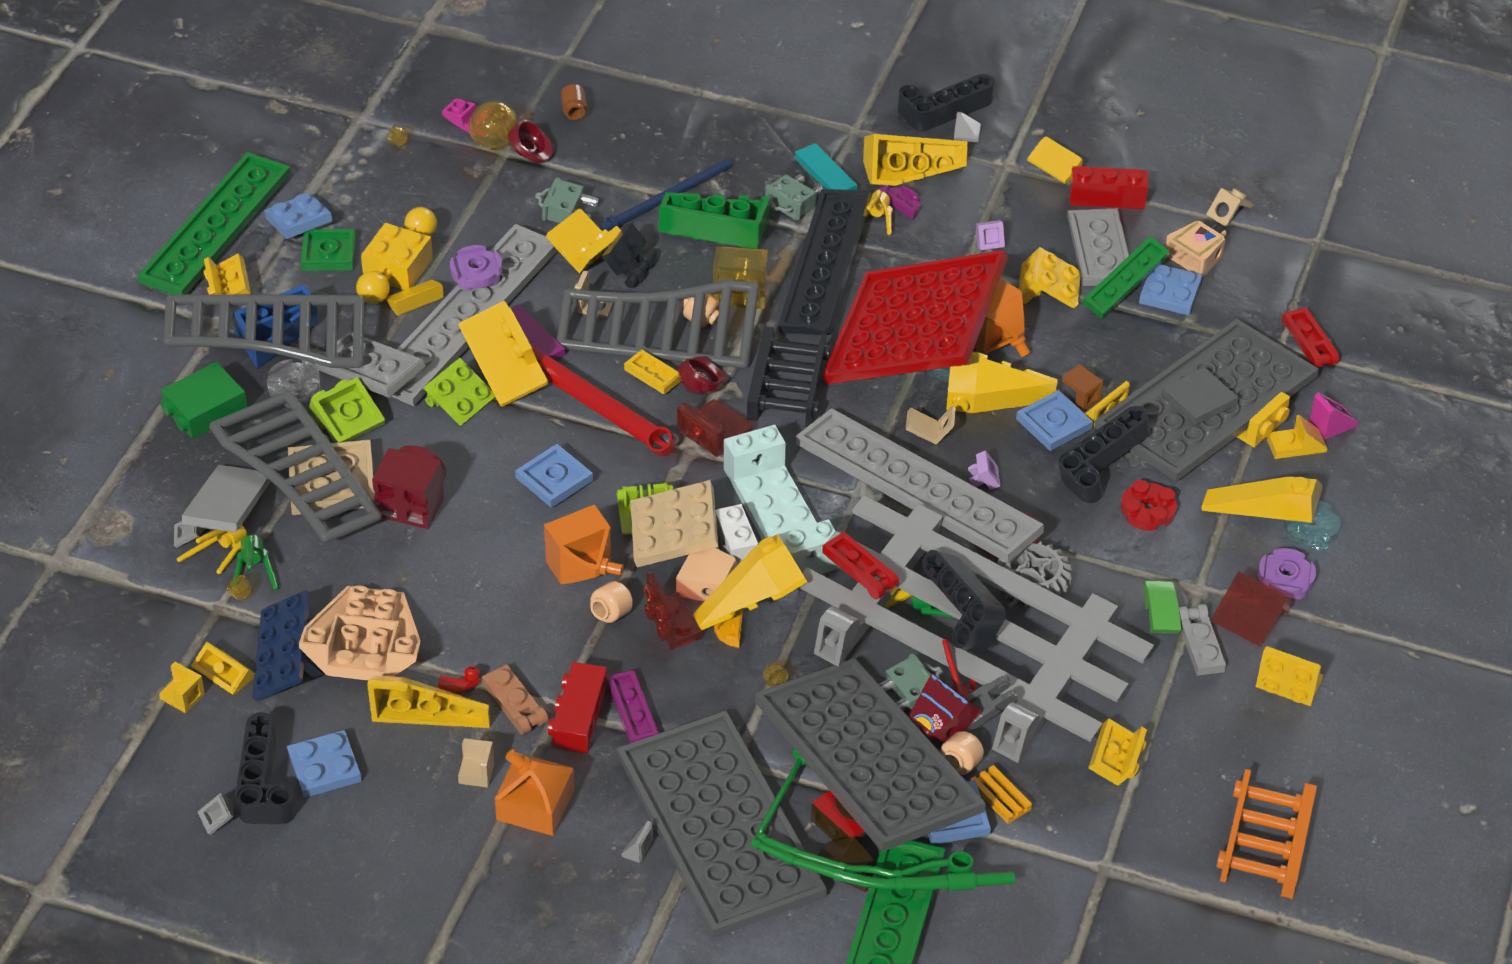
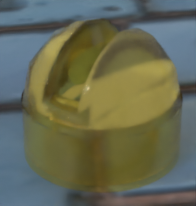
[387,125,408,146]
[226,575,251,600]
[763,662,789,687]

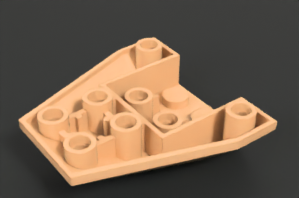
[299,585,420,680]

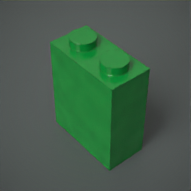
[160,362,247,439]

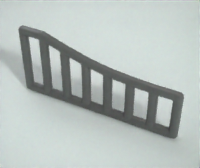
[557,280,759,368]
[163,294,364,368]
[209,391,382,543]

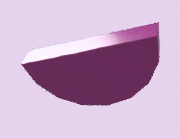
[878,185,920,220]

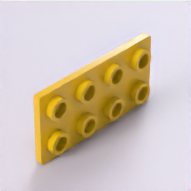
[458,301,548,407]

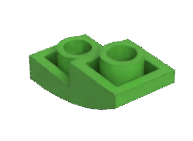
[1144,581,1181,634]

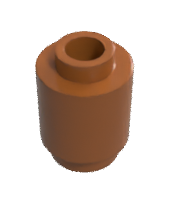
[560,84,587,120]

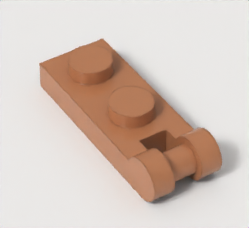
[482,665,549,735]

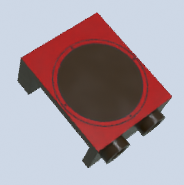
[811,790,867,844]

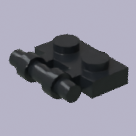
[602,223,657,288]

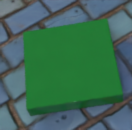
[300,229,356,271]

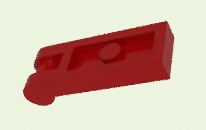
[1282,307,1339,369]
[822,532,899,600]

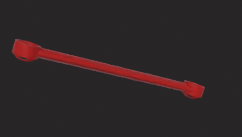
[531,345,676,456]

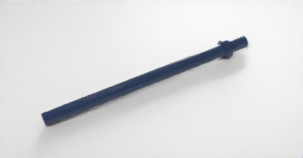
[597,158,732,231]

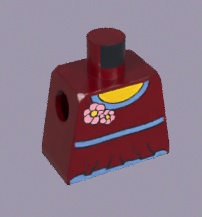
[910,674,983,743]

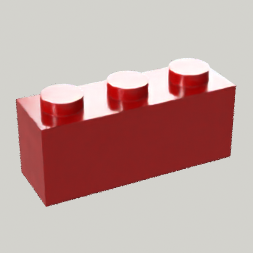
[1069,166,1148,209]
[548,662,607,754]

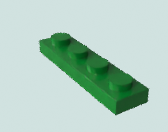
[1082,236,1170,319]

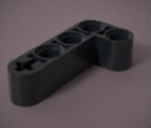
[898,74,995,131]
[1058,406,1150,503]
[922,550,1006,653]
[235,712,296,824]

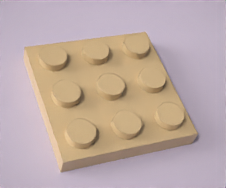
[288,440,376,515]
[631,480,718,567]

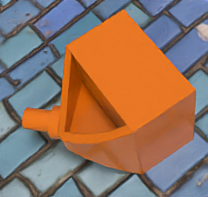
[974,278,1030,357]
[544,504,624,585]
[495,749,575,836]

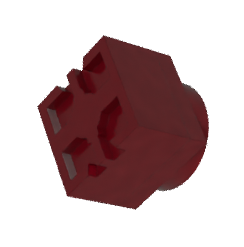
[372,445,447,529]

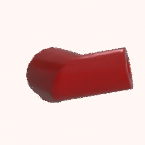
[438,666,481,694]

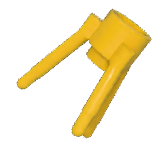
[866,190,893,235]
[177,525,247,574]

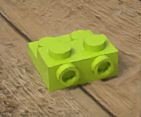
[309,377,385,443]

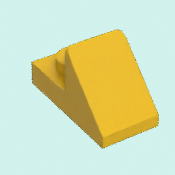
[1267,415,1327,459]

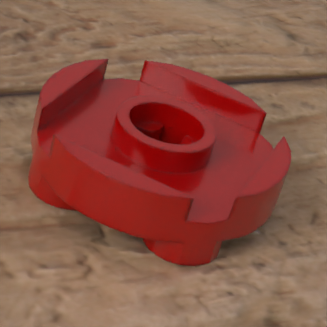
[1120,480,1177,531]

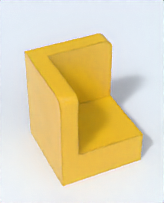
[159,662,205,713]

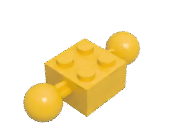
[356,207,437,304]

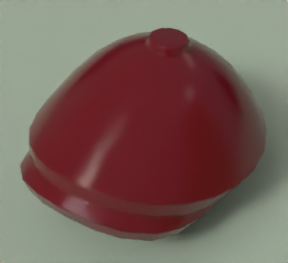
[508,120,553,163]
[678,356,727,395]

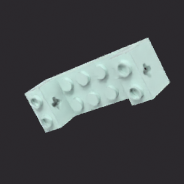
[724,425,839,574]

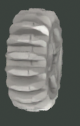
[996,541,1072,608]

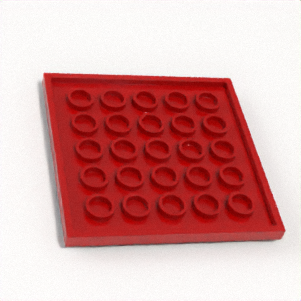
[821,250,1008,384]

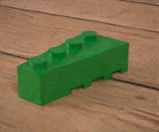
[658,193,771,249]

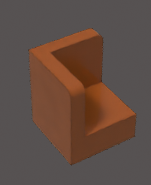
[1062,364,1103,412]

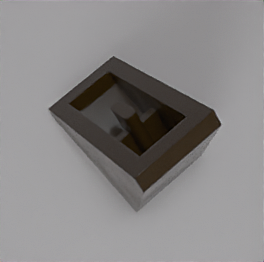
[818,837,877,892]

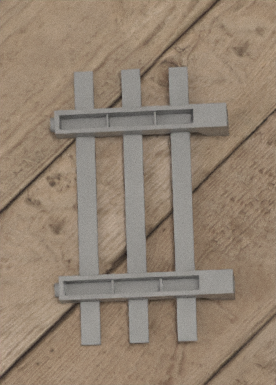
[799,495,1154,763]

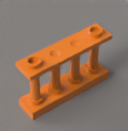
[1216,769,1317,899]

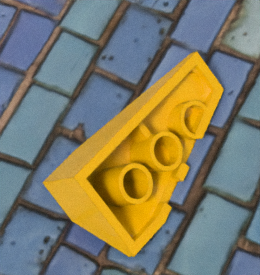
[863,134,968,186]
[946,352,1057,413]
[693,534,807,630]

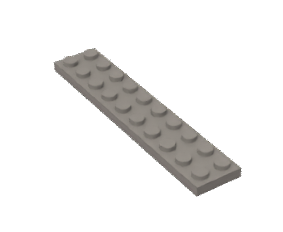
[391,224,558,406]
[796,408,1044,563]

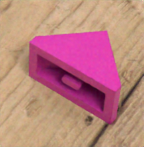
[1309,392,1359,440]

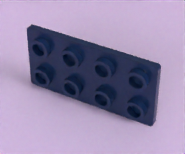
[252,590,323,701]

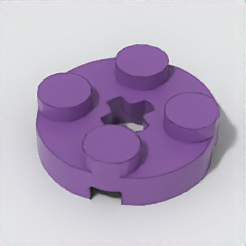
[450,245,502,290]
[1258,548,1316,599]

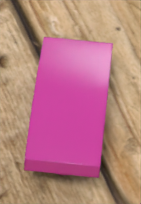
[442,98,498,139]

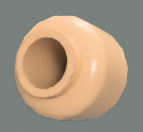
[681,294,720,328]
[590,581,633,623]
[940,731,984,775]

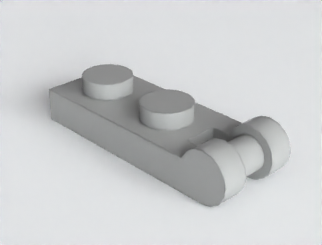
[1179,604,1226,676]

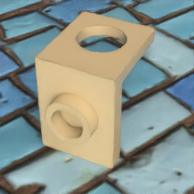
[1207,188,1254,227]
[574,271,613,318]
[906,406,956,445]

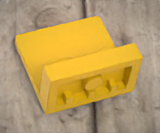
[546,209,621,274]
[1019,247,1081,308]
[1256,646,1323,707]

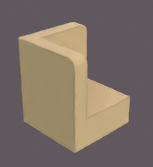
[458,738,494,787]

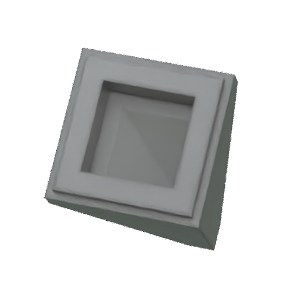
[954,112,981,142]
[174,521,206,548]
[198,793,233,835]
[622,821,653,863]

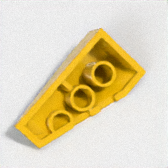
[1201,477,1322,523]
[367,676,490,728]

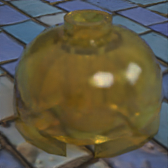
[468,100,519,151]

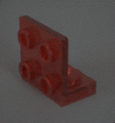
[677,399,753,457]
[1211,571,1293,647]
[644,572,702,650]

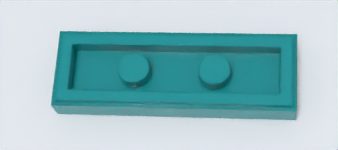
[795,143,857,190]

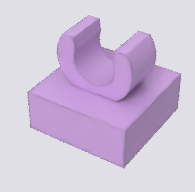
[976,220,1005,250]
[968,451,1000,490]

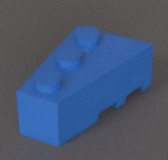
[233,285,318,369]

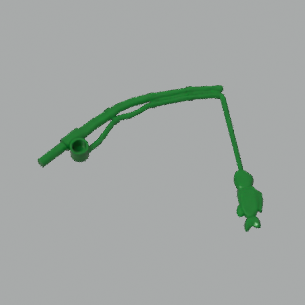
[750,748,1015,892]

